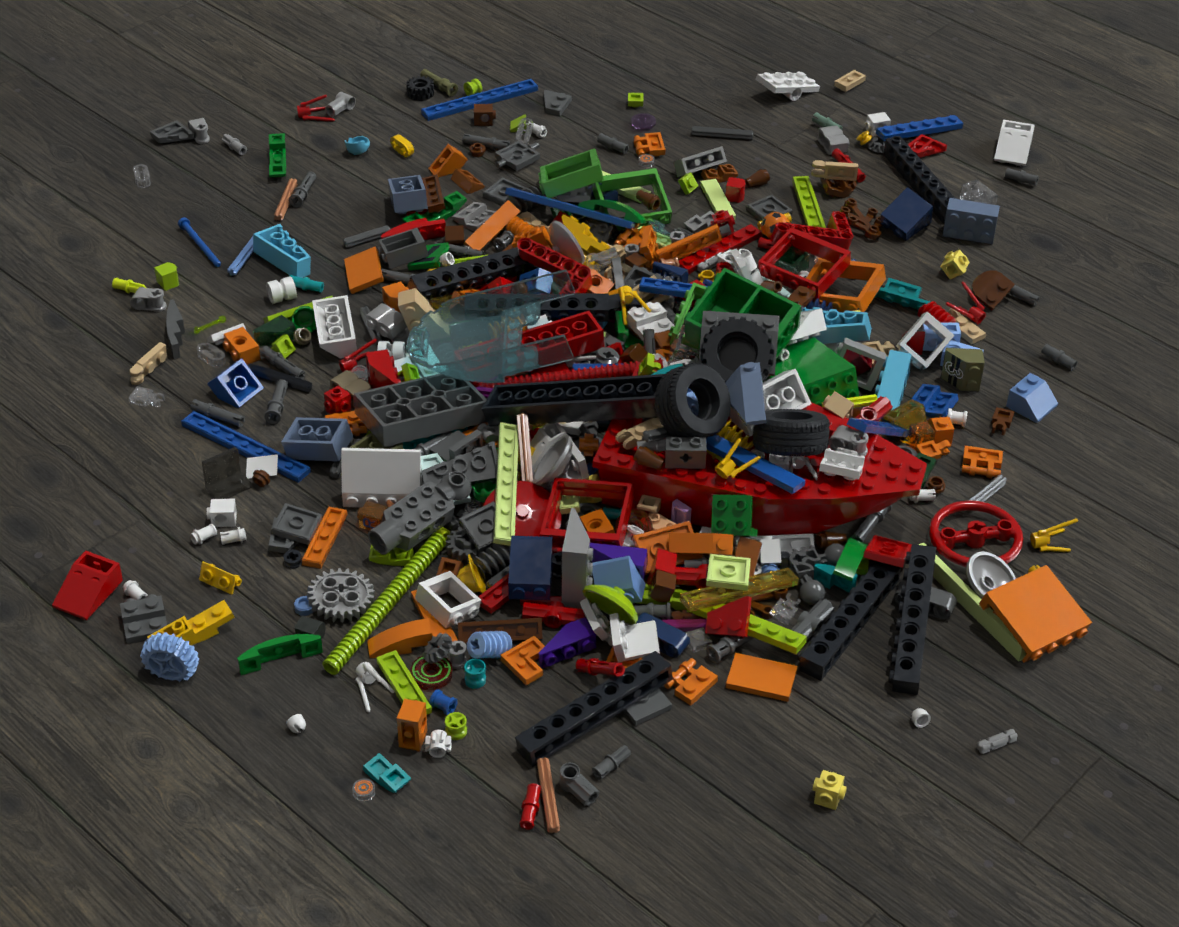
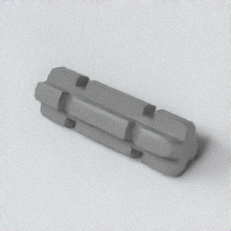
[697,252,722,273]
[977,729,1018,754]

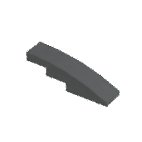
[166,299,185,359]

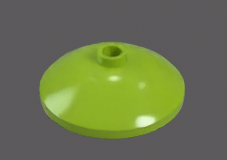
[582,585,638,625]

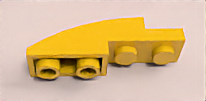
[562,214,613,260]
[147,600,235,645]

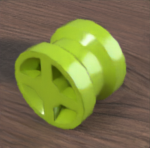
[463,79,482,96]
[445,712,467,740]

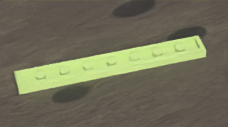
[493,422,518,546]
[919,543,1026,661]

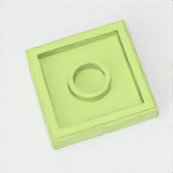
[706,554,751,591]

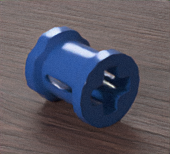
[429,689,458,716]

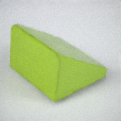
[510,114,526,132]

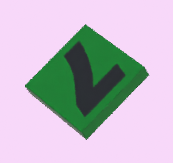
[407,242,450,271]

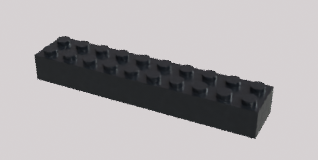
[482,374,664,427]

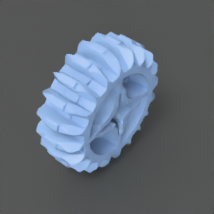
[140,632,199,682]

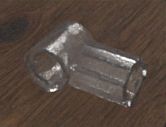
[585,247,619,272]

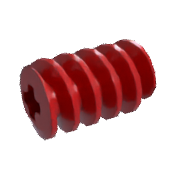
[918,301,956,323]

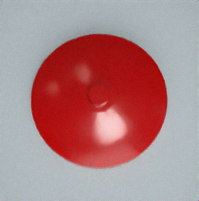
[484,481,561,536]

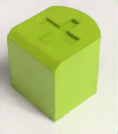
[154,262,179,291]

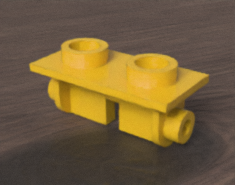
[199,561,242,595]

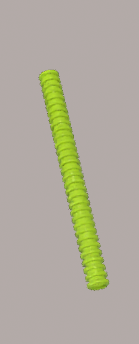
[322,533,446,675]

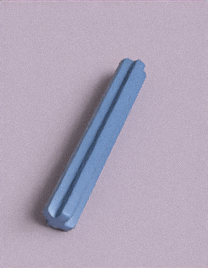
[227,237,253,276]

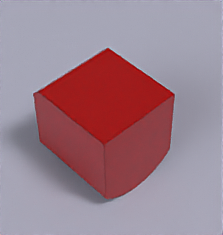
[725,177,745,203]

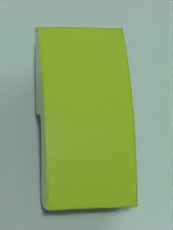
[369,545,414,566]

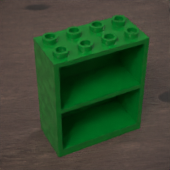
[684,268,801,359]
[763,337,859,407]

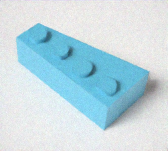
[253,224,311,278]
[801,307,872,344]
[875,350,912,422]

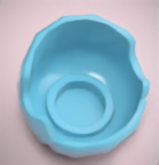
[344,136,370,155]

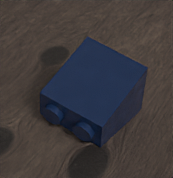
[881,187,933,241]
[508,536,553,600]

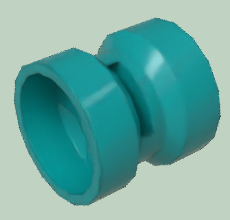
[464,659,486,689]

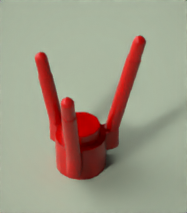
[297,95,335,122]
[946,282,986,324]
[339,339,377,374]

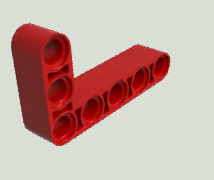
[771,211,853,250]
[517,238,592,293]

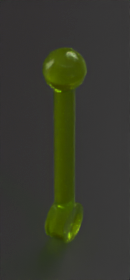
[194,316,226,333]

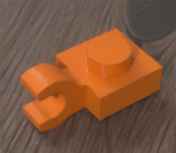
[915,440,951,460]

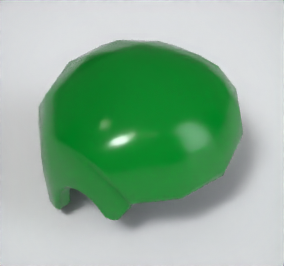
[292,306,317,333]
[471,481,496,503]

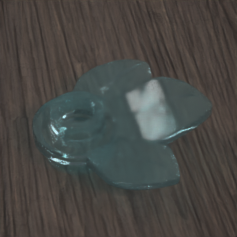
[649,219,670,237]

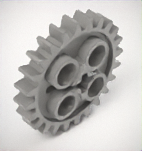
[307,568,375,622]

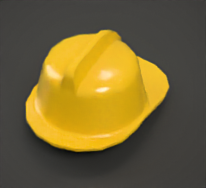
[457,554,486,593]

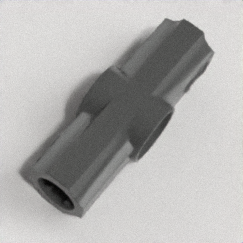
[791,599,835,641]

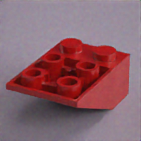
[366,349,401,389]
[52,550,123,620]

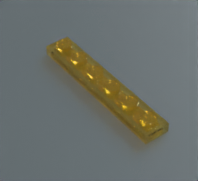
[680,567,799,612]

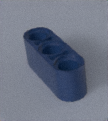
[631,613,690,658]

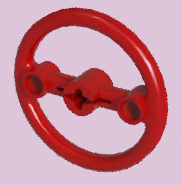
[929,501,1023,567]

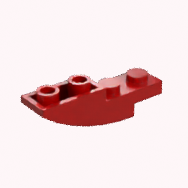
[381,218,446,240]

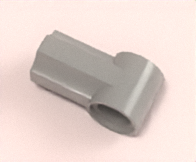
[325,92,356,118]

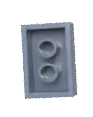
[388,175,428,214]
[943,198,1000,244]
[281,417,353,461]

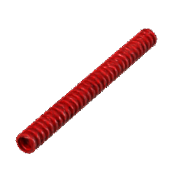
[478,358,663,388]

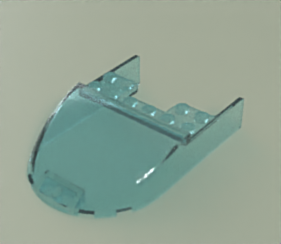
[407,270,575,383]

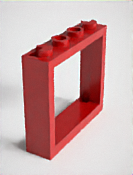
[758,227,851,299]
[540,478,635,548]

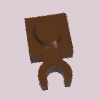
[991,407,1015,436]

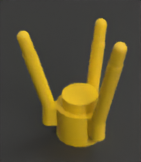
[618,286,651,325]
[715,438,761,479]
[1030,519,1078,552]

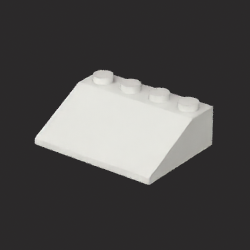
[341,448,423,508]

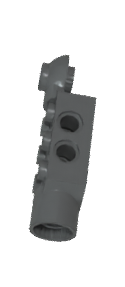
[368,471,472,555]

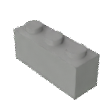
[673,146,727,177]

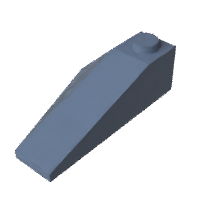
[725,362,766,426]

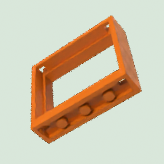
[806,258,886,313]

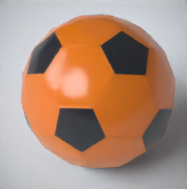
[761,212,790,240]

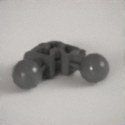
[785,544,844,605]

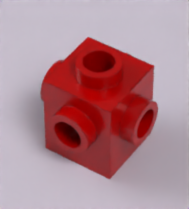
[710,210,735,233]
[324,385,351,414]

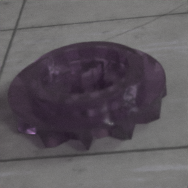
[631,113,656,130]

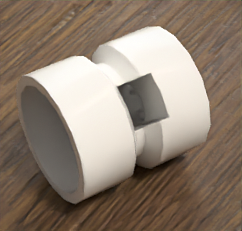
[266,276,297,304]
[377,341,405,360]

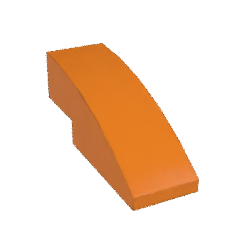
[367,618,432,658]

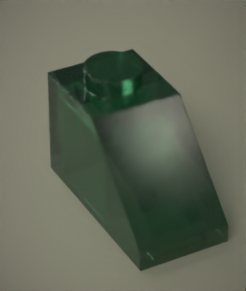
[253,315,295,346]

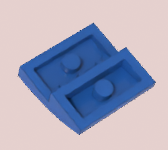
[908,384,958,418]

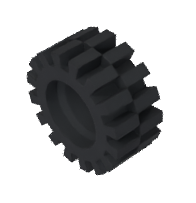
[406,76,434,101]

